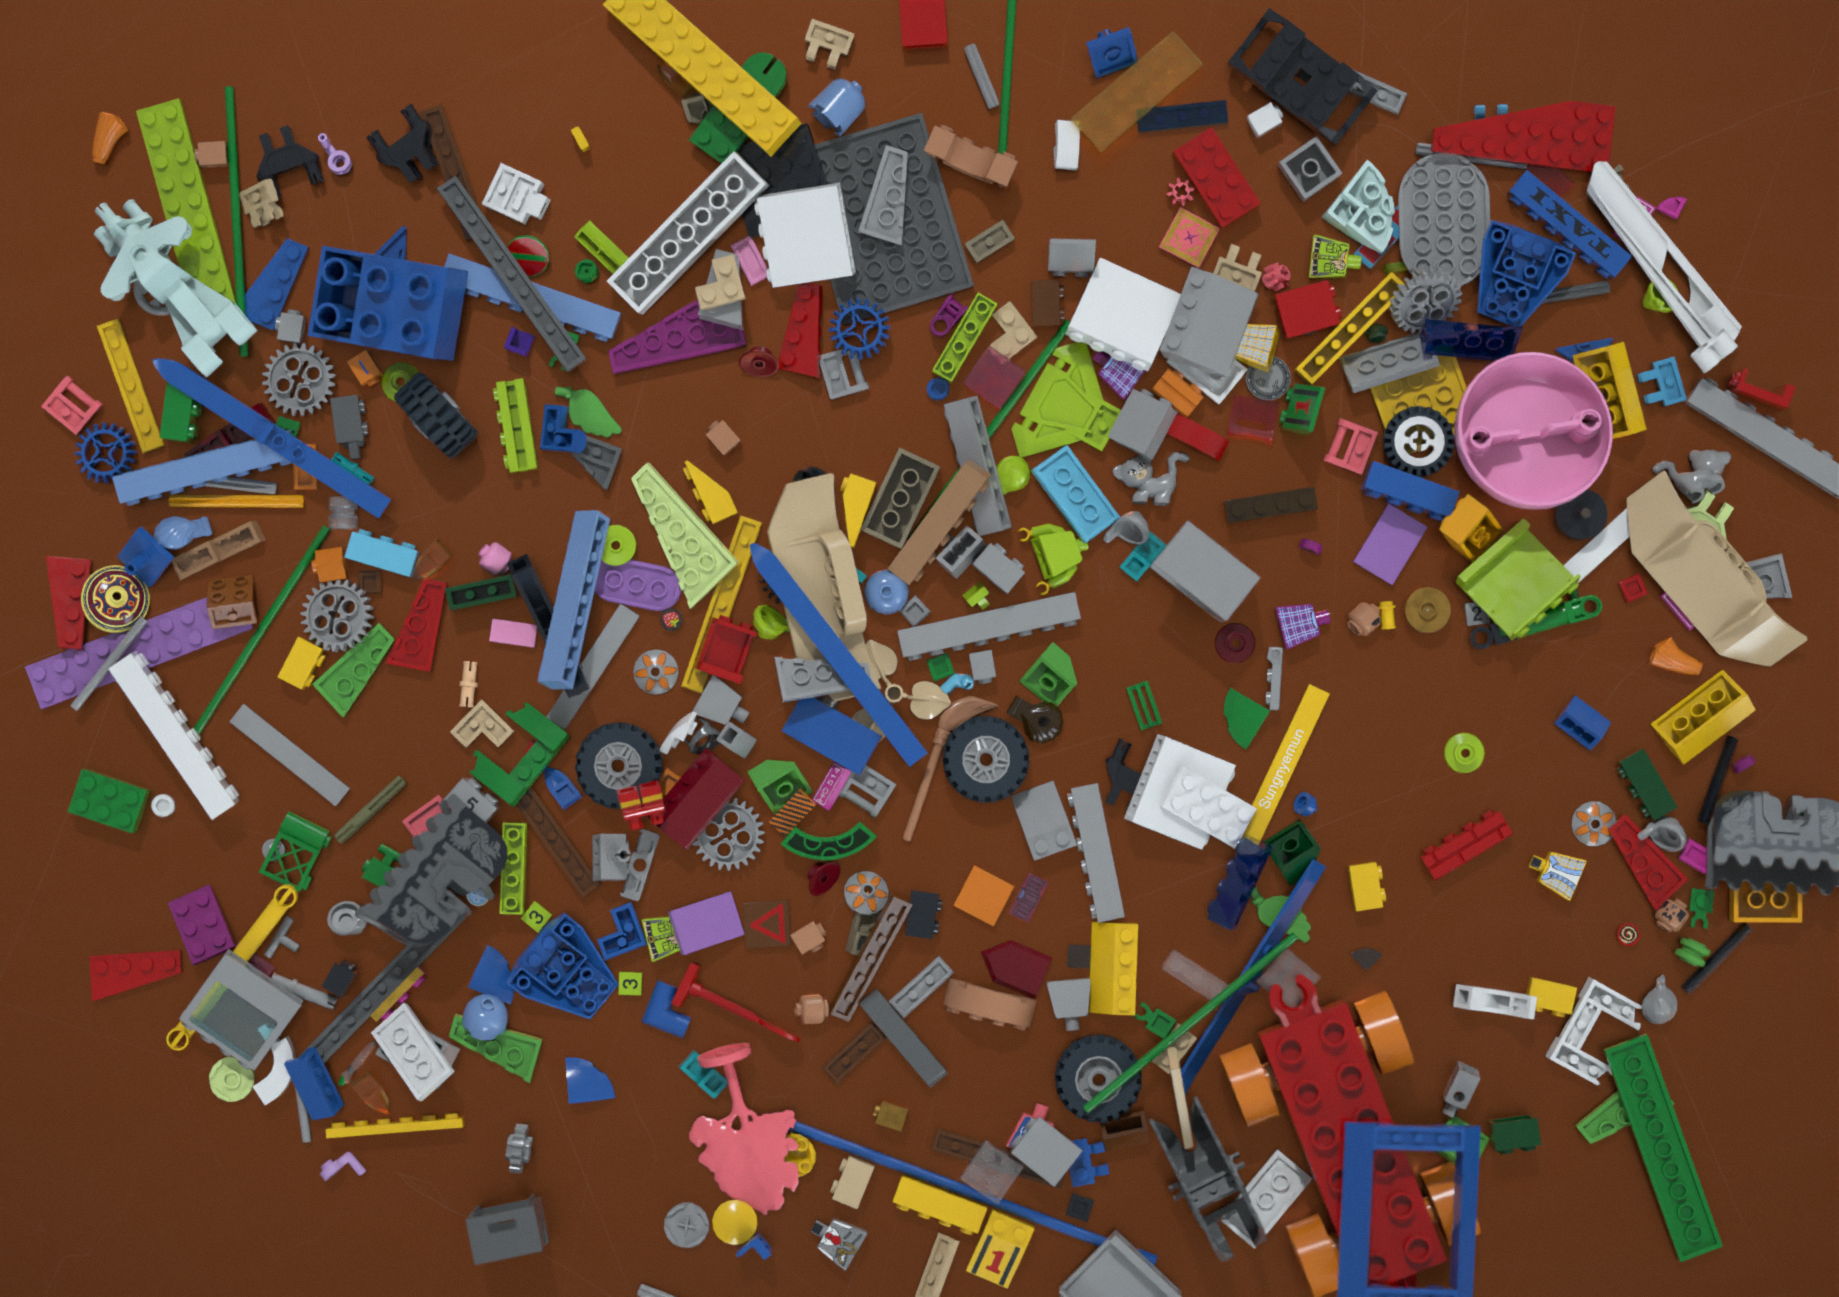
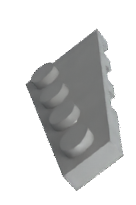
[858,145,908,246]

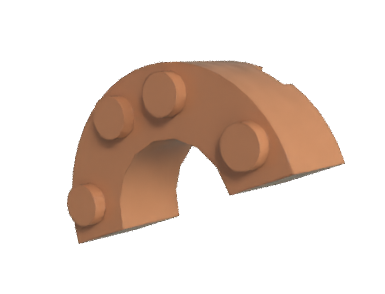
[924,125,1018,188]
[943,978,1037,1031]

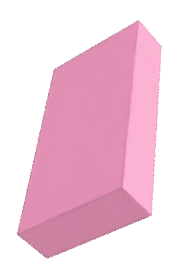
[730,236,768,286]
[489,619,538,648]

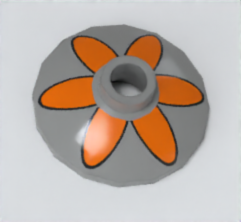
[633,649,679,695]
[1571,801,1616,846]
[844,871,889,915]

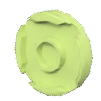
[209,1056,255,1102]

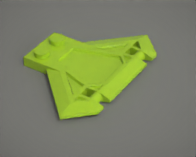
[1011,342,1121,458]

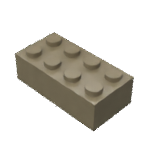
[860,447,940,549]

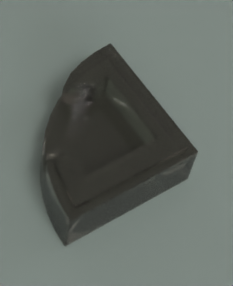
[1350,948,1383,971]

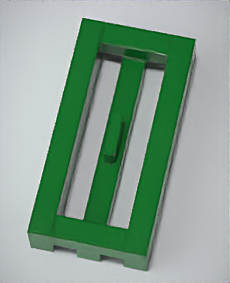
[1126,680,1162,731]

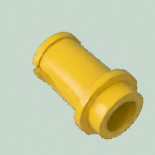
[1378,601,1396,630]

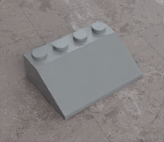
[1160,267,1259,377]

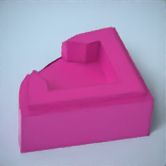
[1656,197,1687,220]

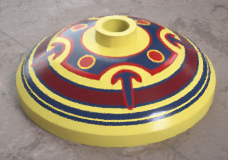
[81,565,150,633]

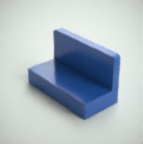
[736,1232,773,1260]

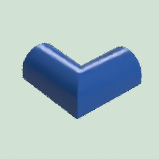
[540,404,587,453]
[597,902,647,960]
[641,980,692,1039]

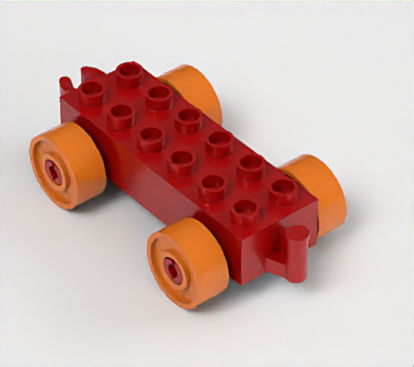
[1219,974,1481,1297]

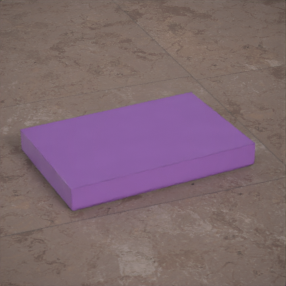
[1353,504,1427,585]
[668,891,745,955]

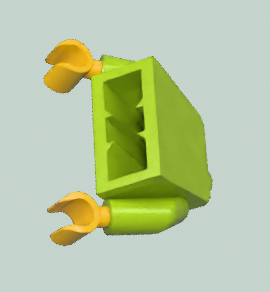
[1018,524,1088,595]

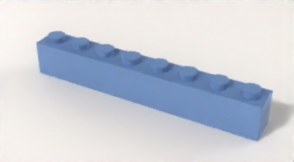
[444,254,622,342]
[112,429,292,506]
[538,510,610,689]

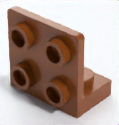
[207,575,257,629]

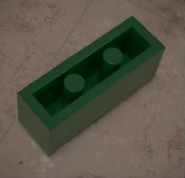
[445,575,519,611]
[1617,748,1678,821]

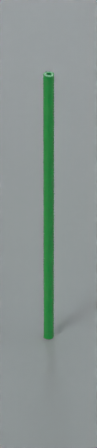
[998,0,1016,154]
[224,86,248,357]
[907,320,1070,540]
[194,525,331,736]
[1082,933,1299,1113]

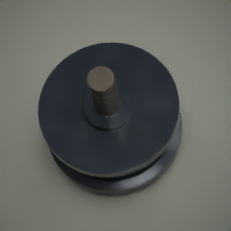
[1555,489,1608,540]

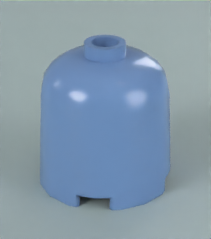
[808,78,866,137]

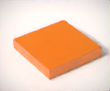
[953,865,1014,927]

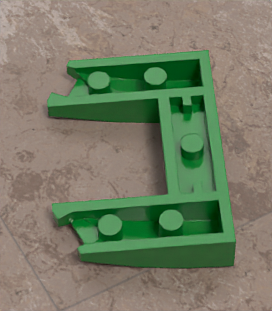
[469,702,571,808]

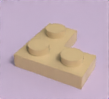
[695,254,745,311]
[988,301,1037,365]
[450,699,514,748]

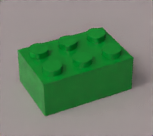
[159,381,202,444]
[67,768,151,833]

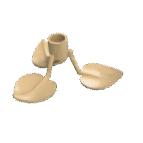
[852,640,951,742]

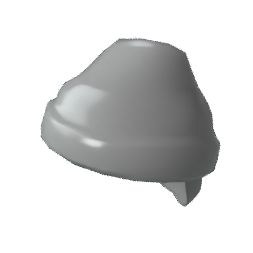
[1103,511,1150,545]
[1637,816,1687,852]
[327,901,367,936]
[1642,975,1678,1024]

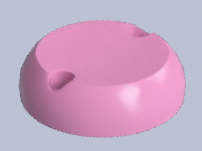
[1454,352,1613,510]

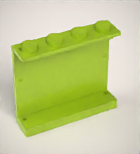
[1456,518,1581,641]

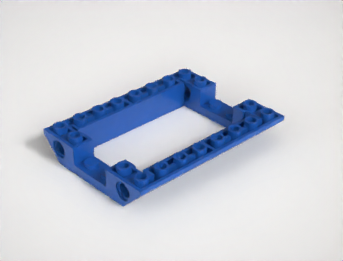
[1337,1122,1481,1297]

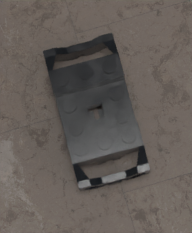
[1227,8,1378,147]

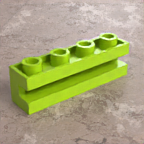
[932,292,998,384]
[493,378,538,473]
[500,822,528,915]

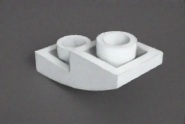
[1053,120,1080,170]
[659,711,697,754]

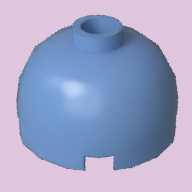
[864,569,909,615]
[462,994,508,1040]

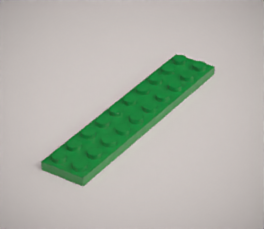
[1603,1034,1723,1262]

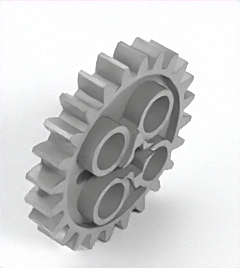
[1389,268,1462,334]
[262,343,336,416]
[300,579,374,652]
[692,798,765,871]

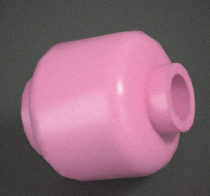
[478,542,512,576]

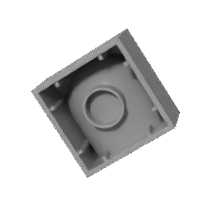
[1150,521,1260,623]

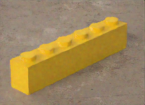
[1294,272,1405,385]

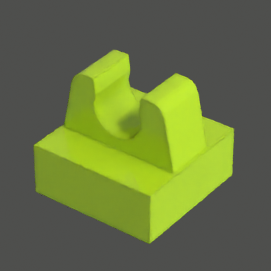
[962,581,990,610]

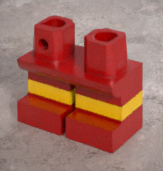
[616,780,665,830]

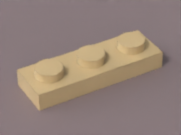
[915,1232,960,1297]

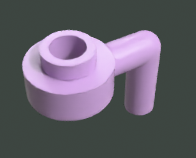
[318,133,352,175]
[320,1152,366,1181]

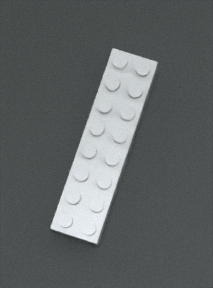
[607,152,770,315]
[108,651,239,820]

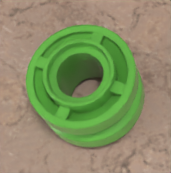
[1674,937,1711,967]

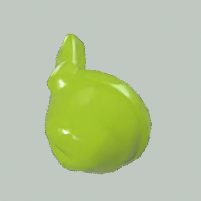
[1642,279,1678,313]
[996,456,1030,495]
[753,605,789,640]

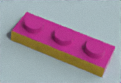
[370,966,426,1022]

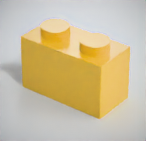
[278,637,326,690]
[1347,862,1386,911]
[1526,977,1577,1017]

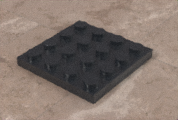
[737,123,828,238]

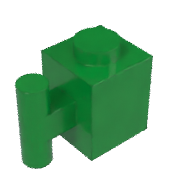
[361,843,400,887]

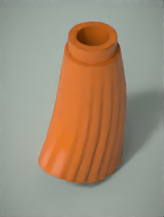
[92,112,128,164]
[1649,637,1702,676]

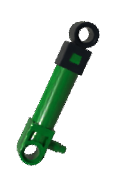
[1468,589,1602,649]

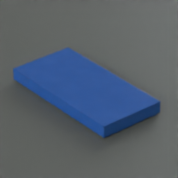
[782,697,882,775]

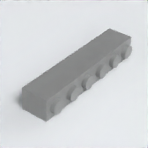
[944,396,1012,536]
[1067,783,1125,922]

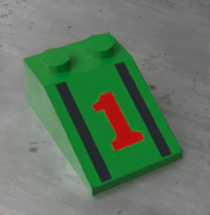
[1279,384,1325,436]

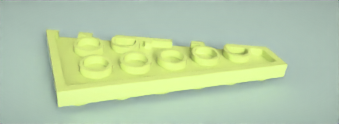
[631,463,739,609]

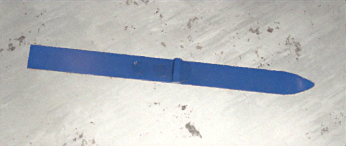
[152,358,391,518]
[750,543,927,767]
[1181,859,1326,1095]

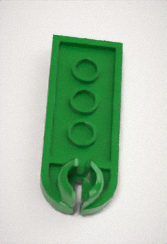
[689,52,787,164]

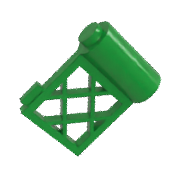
[259,811,332,892]

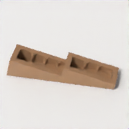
[171,520,266,580]

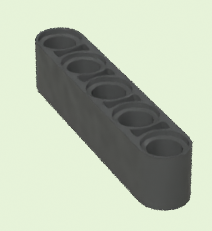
[859,989,948,1088]

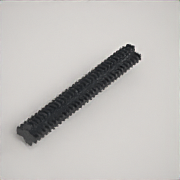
[1697,735,1740,824]
[1682,922,1753,994]

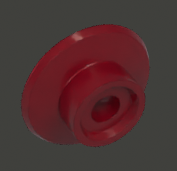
[739,347,779,377]
[1215,623,1255,663]
[807,862,840,896]

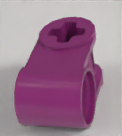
[930,294,969,338]

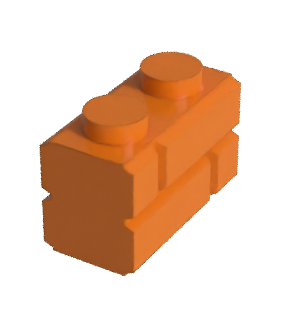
[1151,368,1203,418]

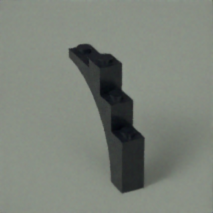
[507,554,590,698]

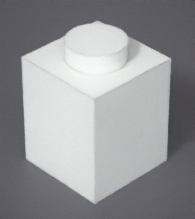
[1246,102,1283,138]

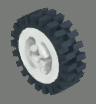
[1383,406,1455,477]

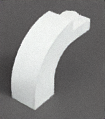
[1453,984,1537,1019]
[253,1022,296,1105]

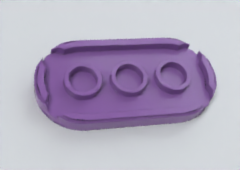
[595,560,681,611]

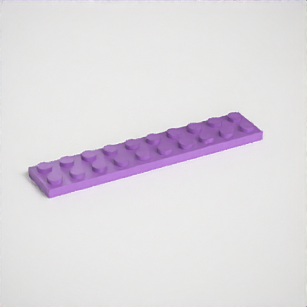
[25,597,254,709]

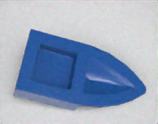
[545,767,582,810]

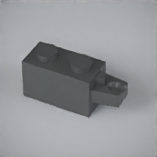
[330,395,369,460]

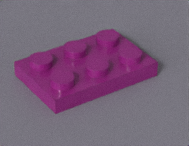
[168,885,236,966]

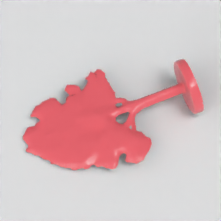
[689,1043,799,1215]

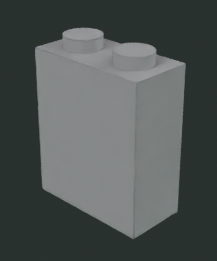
[1108,389,1178,460]
[1010,1115,1082,1187]

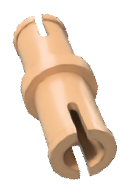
[459,661,478,708]

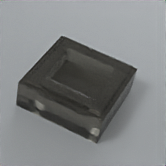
[1067,944,1091,968]

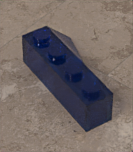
[1420,319,1523,361]
[1207,835,1273,930]

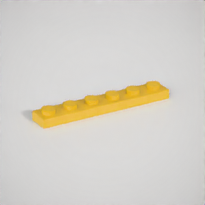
[326,1113,465,1138]

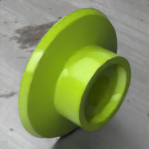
[381,362,419,401]
[601,525,636,566]
[1444,733,1485,773]

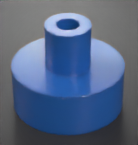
[1294,792,1318,816]

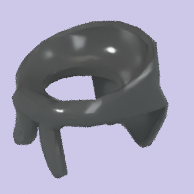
[684,716,720,754]

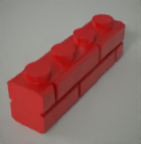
[1420,809,1513,881]

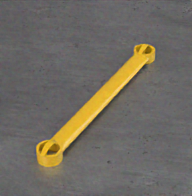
[166,884,298,1050]

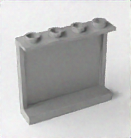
[1059,1230,1182,1297]

